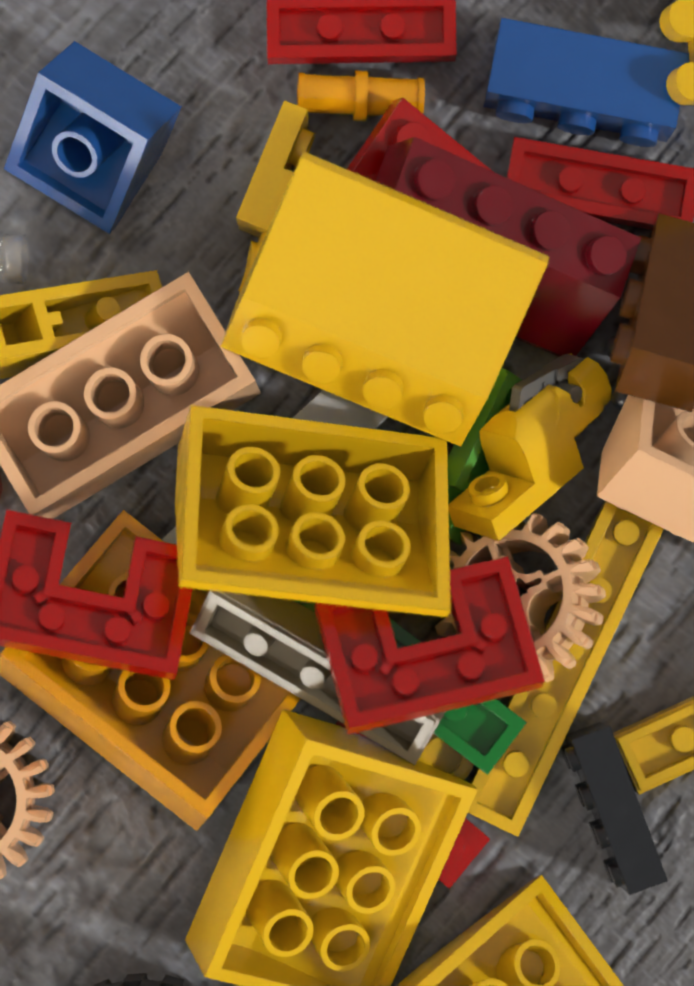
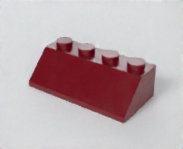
[375,137,641,357]

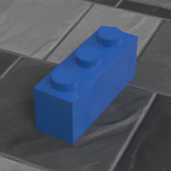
[483,18,689,147]

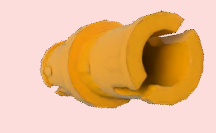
[297,70,425,122]

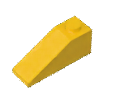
[0,270,162,379]

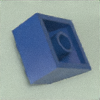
[4,41,182,234]

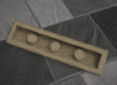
[190,590,446,765]

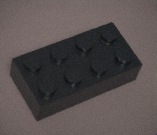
[561,722,668,895]

